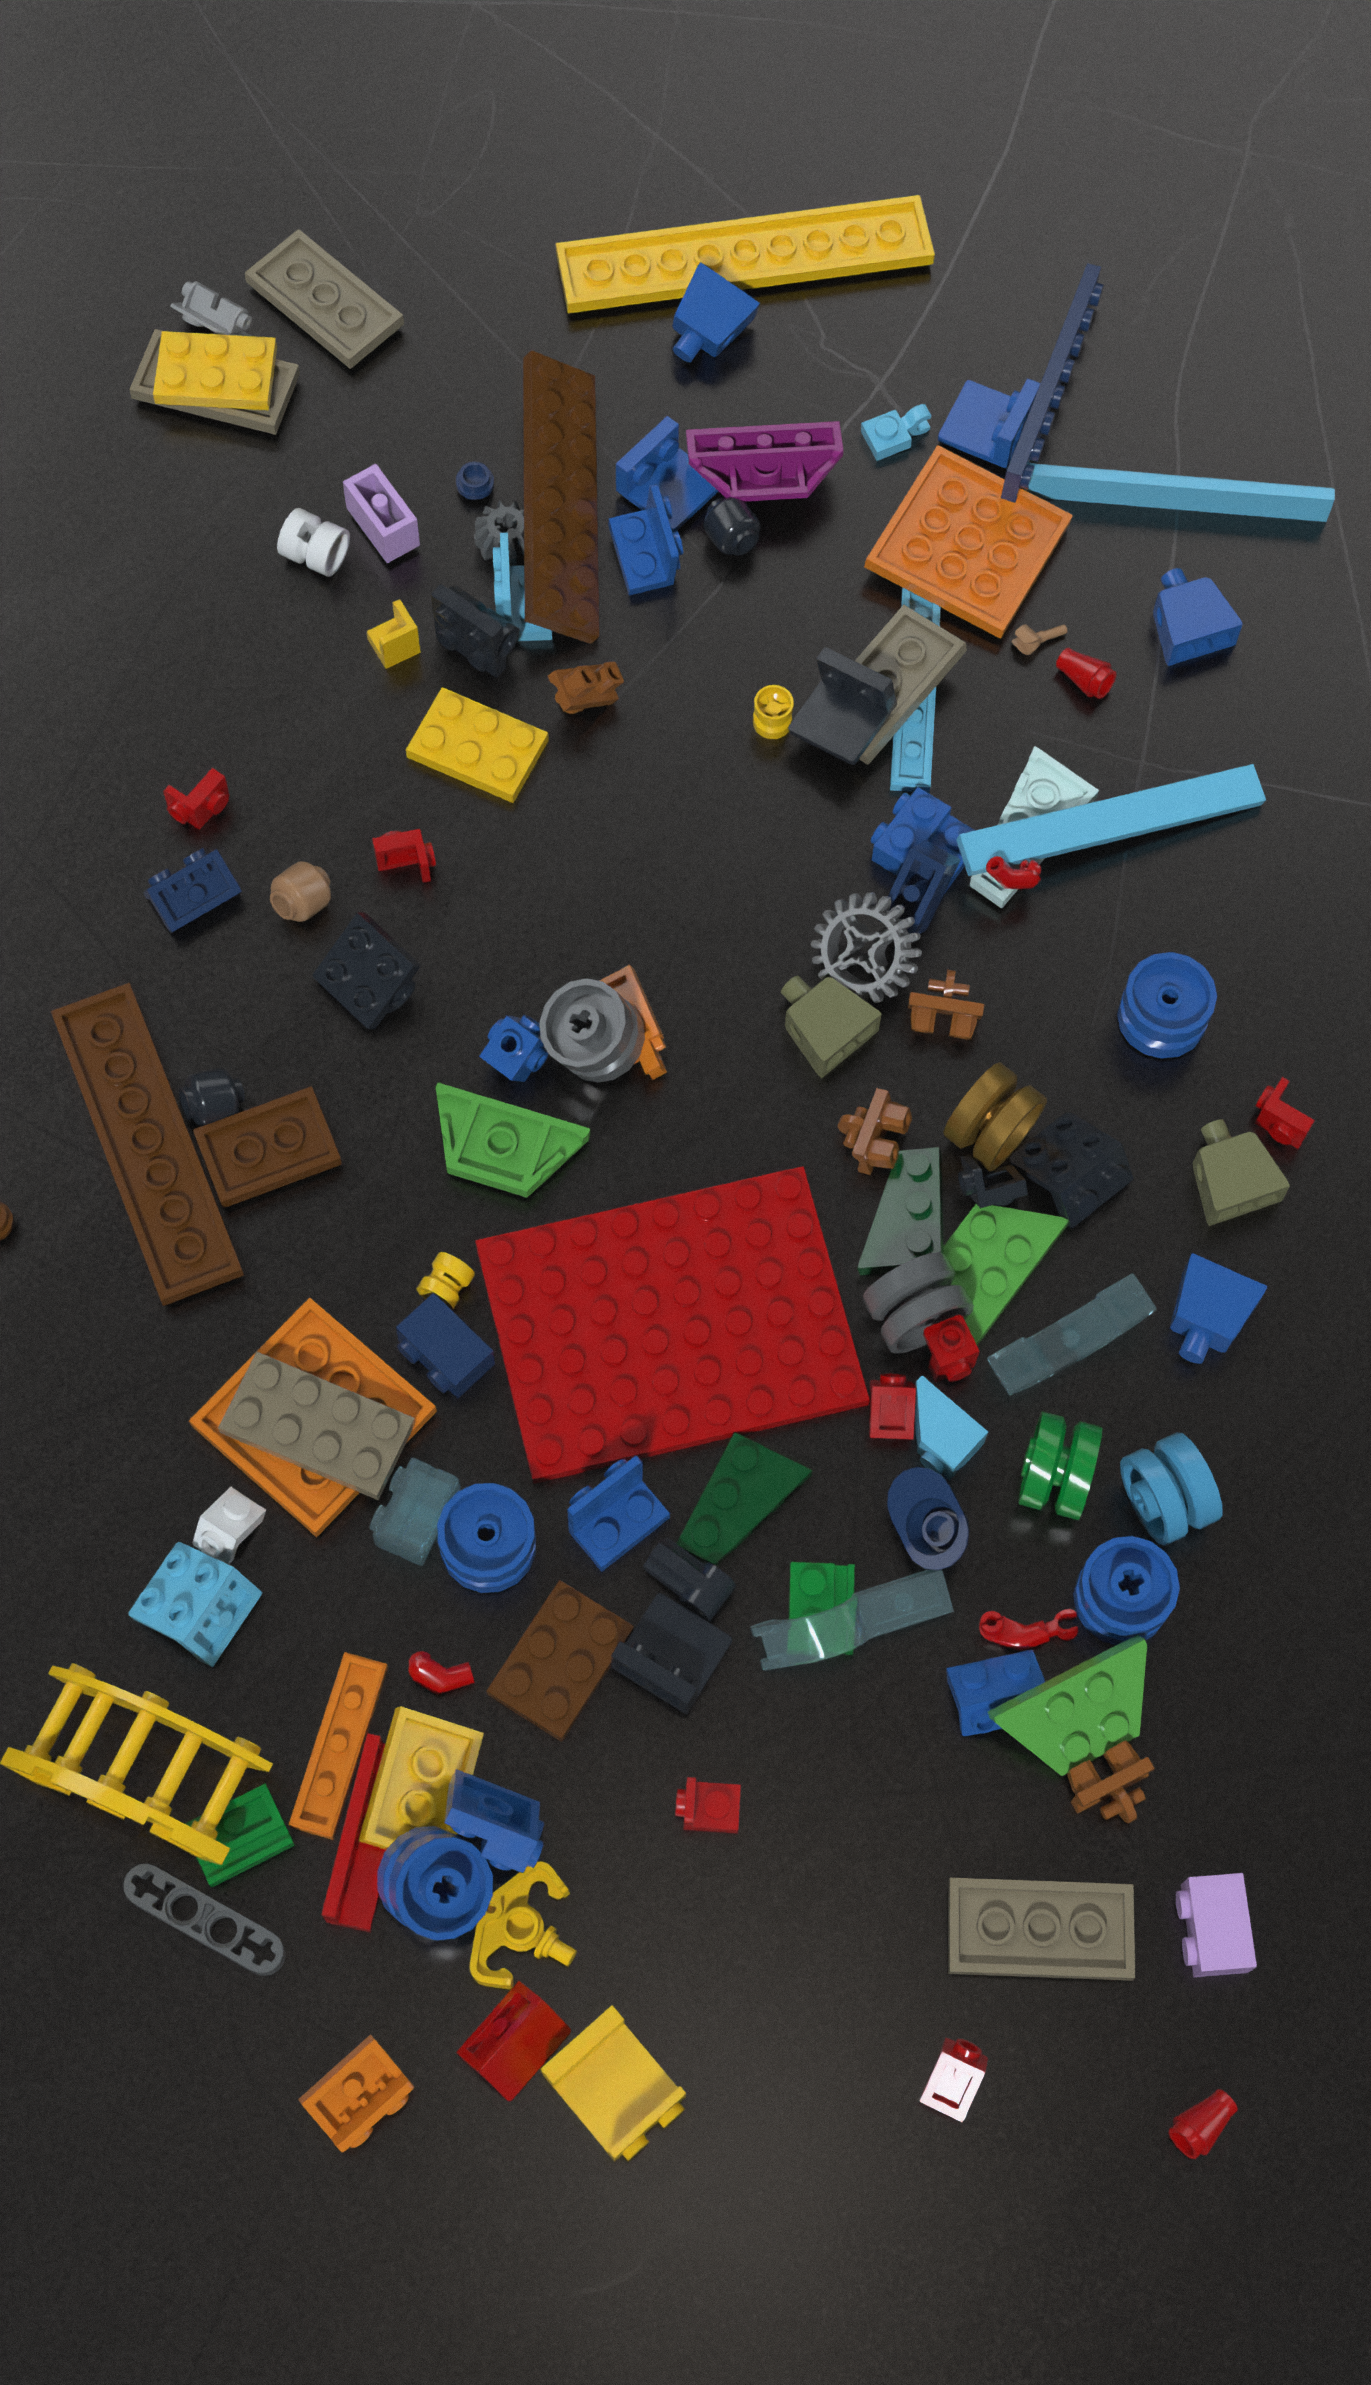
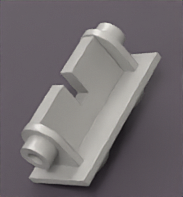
[170,281,252,336]

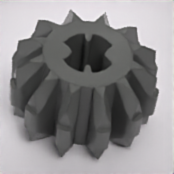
[474,500,524,566]

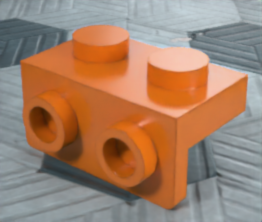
[298,2034,414,2153]

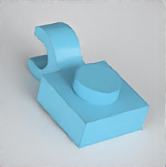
[861,404,931,461]

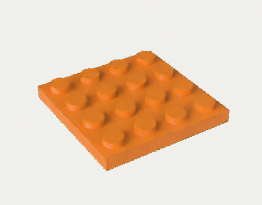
[864,445,1073,639]
[189,1298,437,1537]

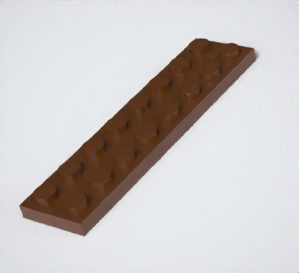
[523,350,599,644]
[51,983,244,1306]

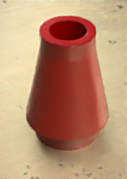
[1056,647,1117,699]
[1169,2089,1238,2159]

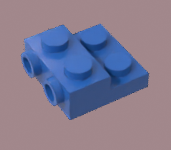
[871,787,976,894]
[445,1769,544,1873]

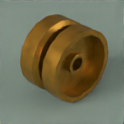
[943,1062,1047,1171]

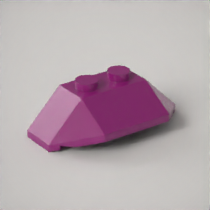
[686,421,843,501]

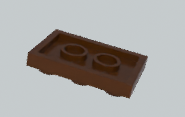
[193,1086,342,1208]
[486,1580,634,1742]

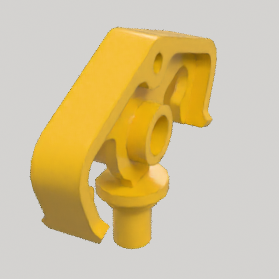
[470,1861,577,1990]

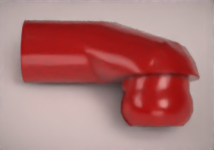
[408,1651,475,1694]

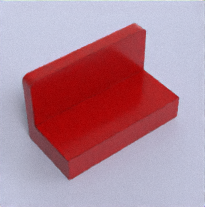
[456,1981,571,2101]

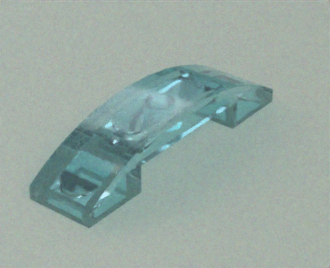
[986,1273,1156,1396]

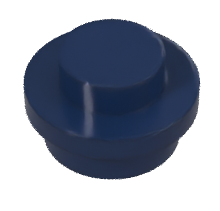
[456,462,494,500]

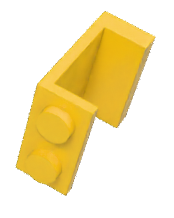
[541,2005,686,2162]

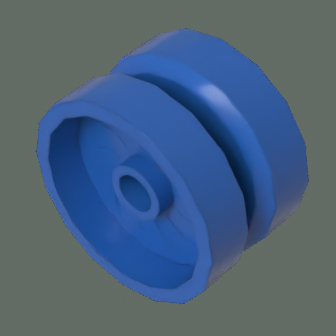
[1117,952,1217,1059]
[437,1483,536,1593]
[1073,1536,1180,1645]
[377,1826,493,1940]

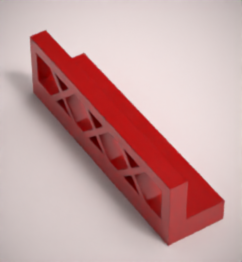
[321,1733,386,1932]

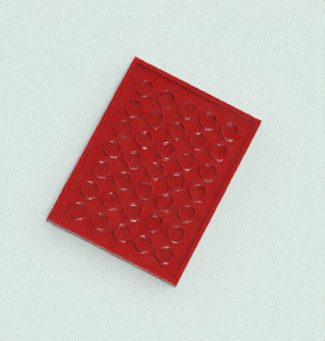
[475,1166,870,1484]

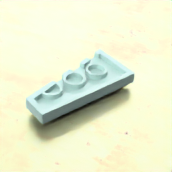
[969,746,1099,908]

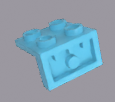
[493,532,552,641]
[129,1542,262,1667]

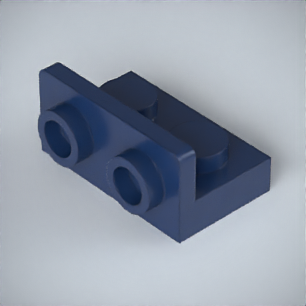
[143,848,242,933]

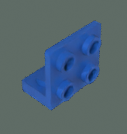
[938,378,1041,469]
[616,416,718,532]
[608,484,683,595]
[567,1455,670,1572]

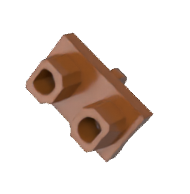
[548,661,624,714]
[907,969,984,1040]
[838,1088,912,1175]
[1067,1741,1155,1823]

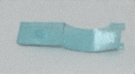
[750,1569,954,1671]

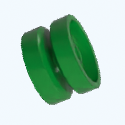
[1018,1411,1103,1520]

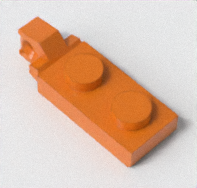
[599,965,667,1080]

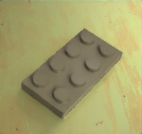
[245,229,404,369]
[129,329,300,435]
[855,605,967,765]
[218,1352,416,1500]
[948,1878,1135,1981]

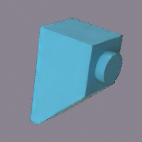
[915,1376,988,1481]

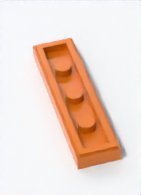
[289,1652,388,1840]

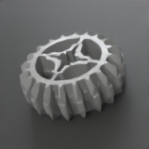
[811,892,922,1003]

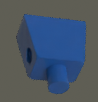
[672,262,760,363]
[1153,568,1243,666]
[1170,1253,1267,1364]

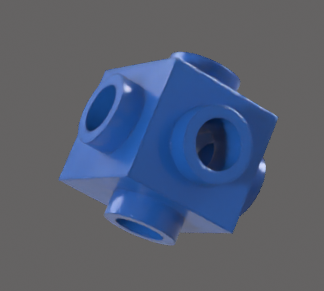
[479,1014,548,1082]

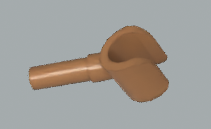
[1012,624,1067,655]

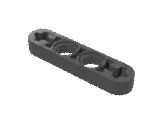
[124,1864,286,1976]

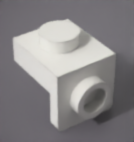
[193,1487,266,1565]

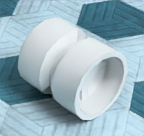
[277,508,350,577]

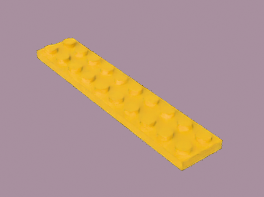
[556,195,935,313]

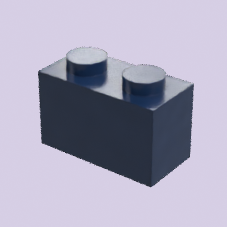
[877,840,961,934]
[396,1293,495,1399]

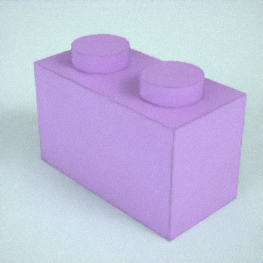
[343,464,420,563]
[1176,1873,1257,1977]

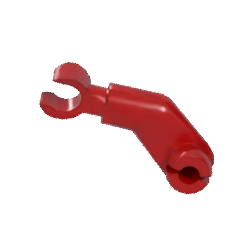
[979,1609,1078,1651]

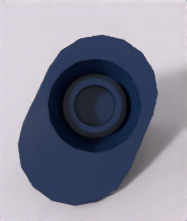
[887,1467,970,1570]

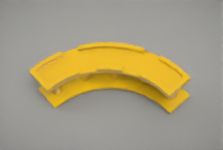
[0,1663,273,1865]

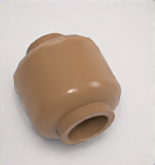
[270,861,331,922]

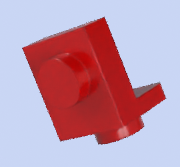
[163,768,230,830]
[372,829,436,883]
[1255,1077,1315,1149]
[923,1315,980,1383]

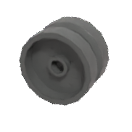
[539,978,645,1083]
[862,1252,974,1354]

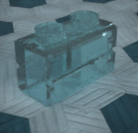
[370,1458,461,1566]

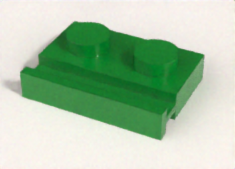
[788,1562,855,1655]
[185,1783,295,1888]

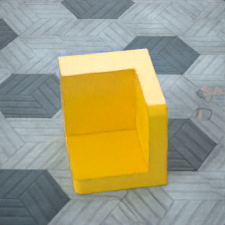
[367,599,421,669]

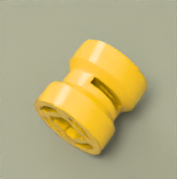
[753,685,794,739]
[416,1252,475,1311]

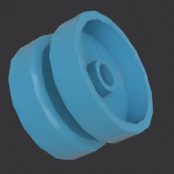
[1120,1432,1223,1546]

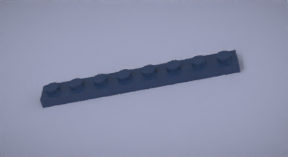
[1001,263,1104,503]

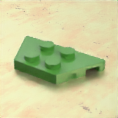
[436,1083,591,1198]
[944,1204,1068,1345]
[987,1634,1147,1776]

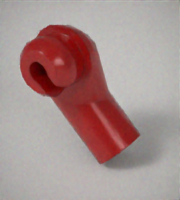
[986,856,1041,889]

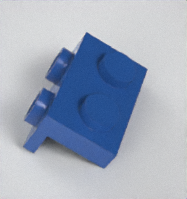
[946,1650,1045,1736]

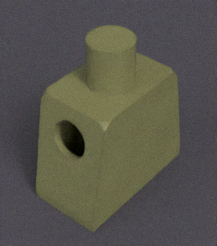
[781,975,882,1078]
[1193,1119,1290,1226]

